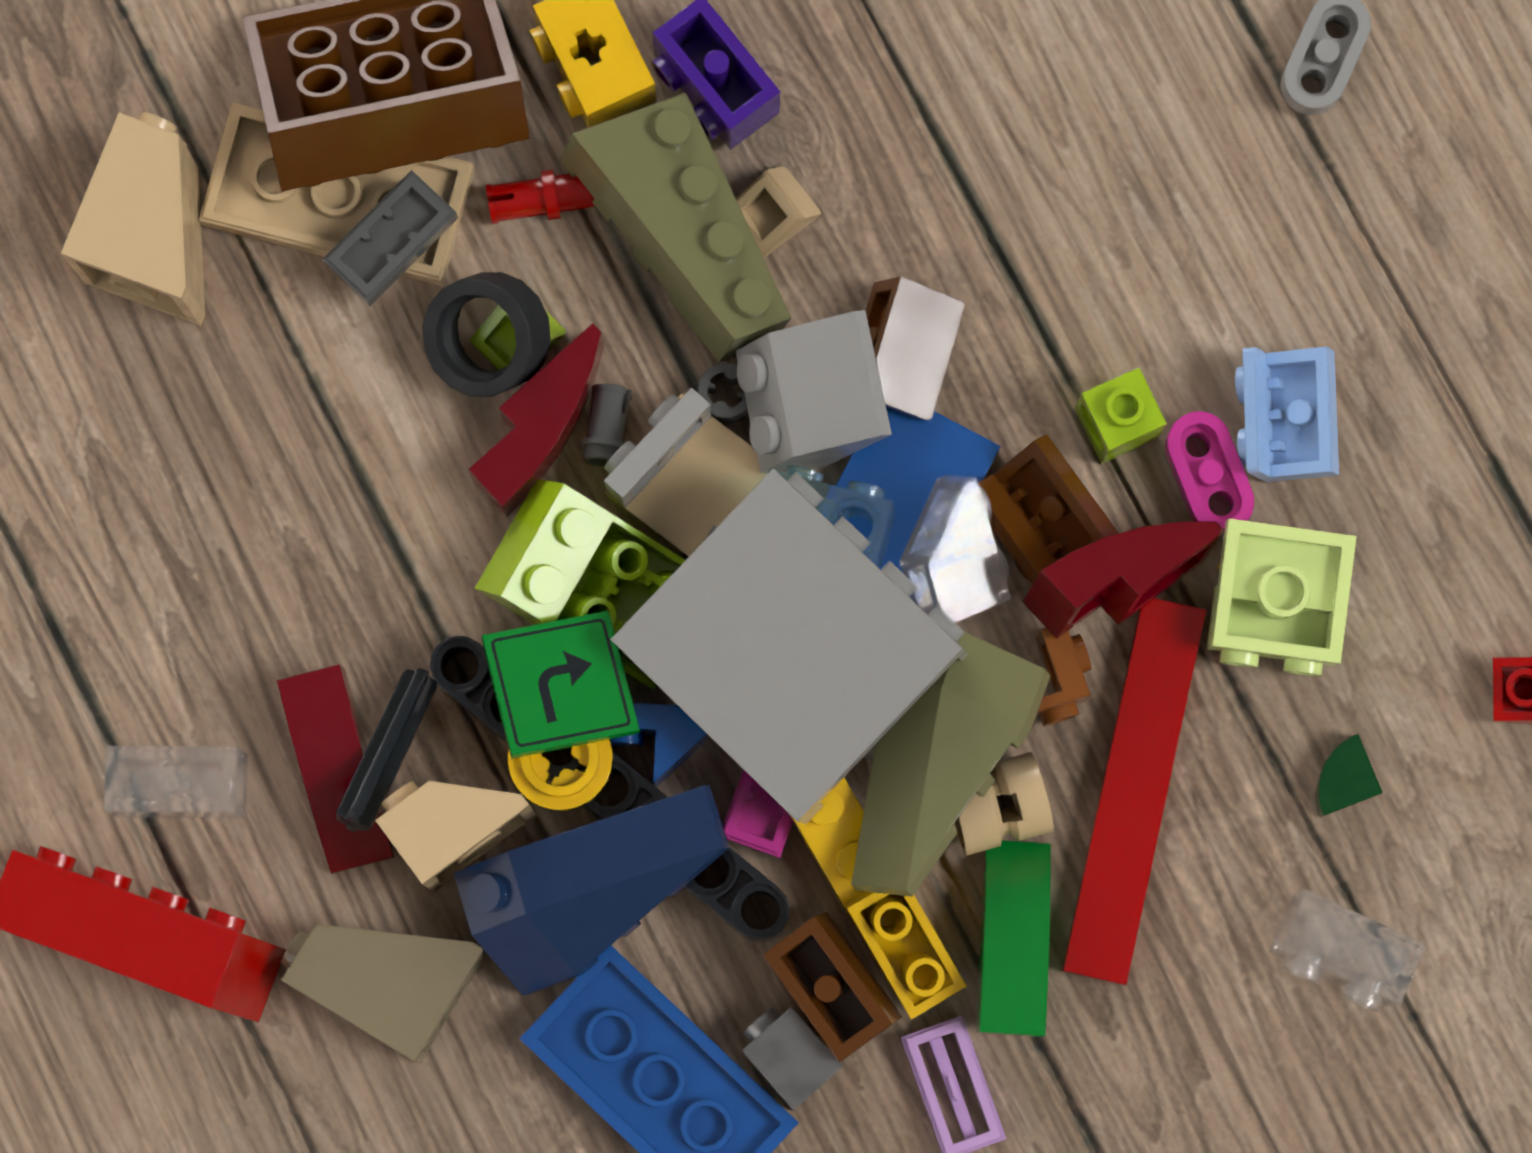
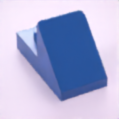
[609,703,711,787]

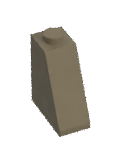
[281,924,487,1063]

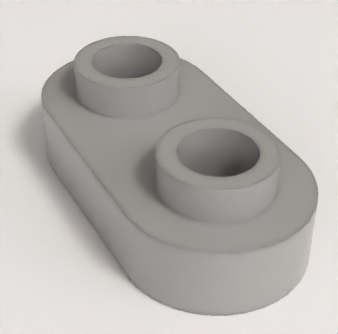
[1280,0,1371,115]

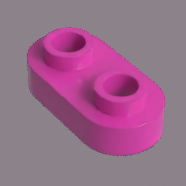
[1165,411,1255,537]

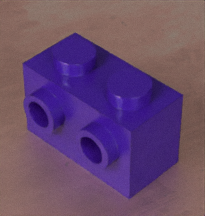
[651,0,781,150]

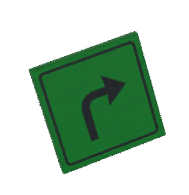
[481,611,640,759]

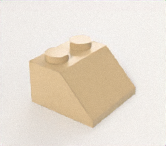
[375,781,537,892]

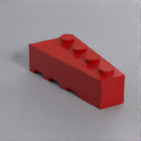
[0,846,287,1022]

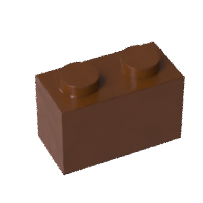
[762,912,903,1062]

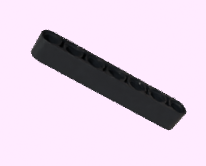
[430,636,789,942]

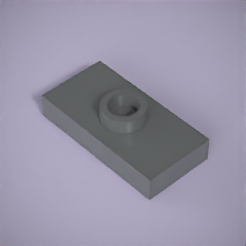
[322,170,458,307]

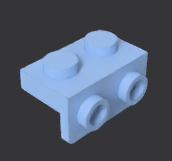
[1235,346,1339,482]

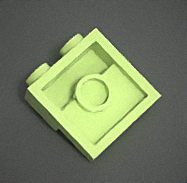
[1206,519,1357,677]

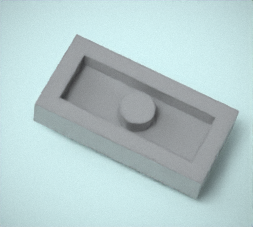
[604,388,711,509]

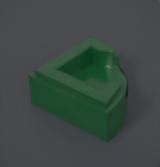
[1315,734,1383,818]

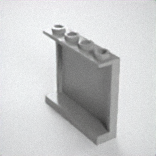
[610,468,968,824]

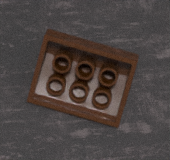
[242,0,530,192]

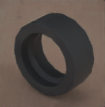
[422,272,551,397]

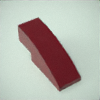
[468,323,604,517]
[1022,521,1225,639]
[276,664,394,874]

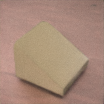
[736,166,821,258]

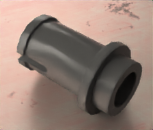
[579,384,633,467]

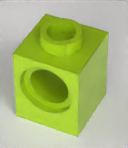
[1075,367,1167,464]

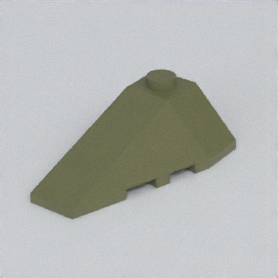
[851,632,1051,897]

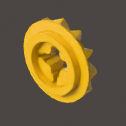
[508,739,613,811]

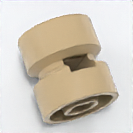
[954,752,1054,856]

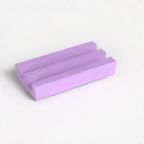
[900,1015,1007,1153]

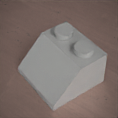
[735,310,892,473]

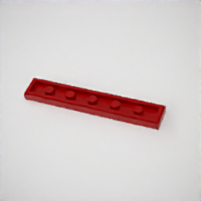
[1062,598,1206,986]

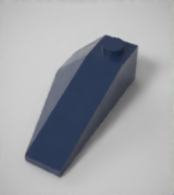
[454,785,729,995]

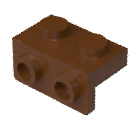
[968,434,1118,584]

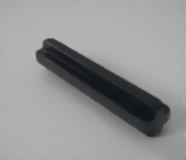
[336,668,437,832]

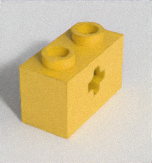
[529,0,657,128]

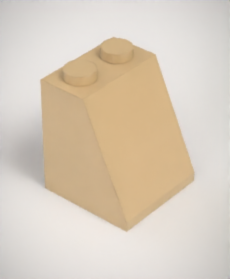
[61,112,206,326]

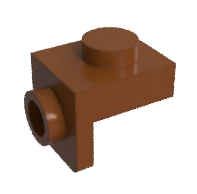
[1036,628,1092,727]

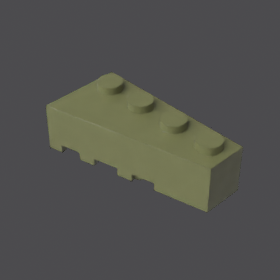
[559,93,791,363]

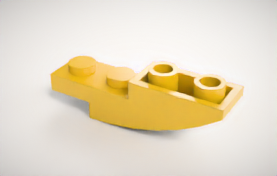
[789,777,967,1020]

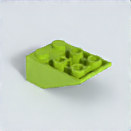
[474,478,685,690]

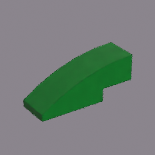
[976,841,1051,1037]

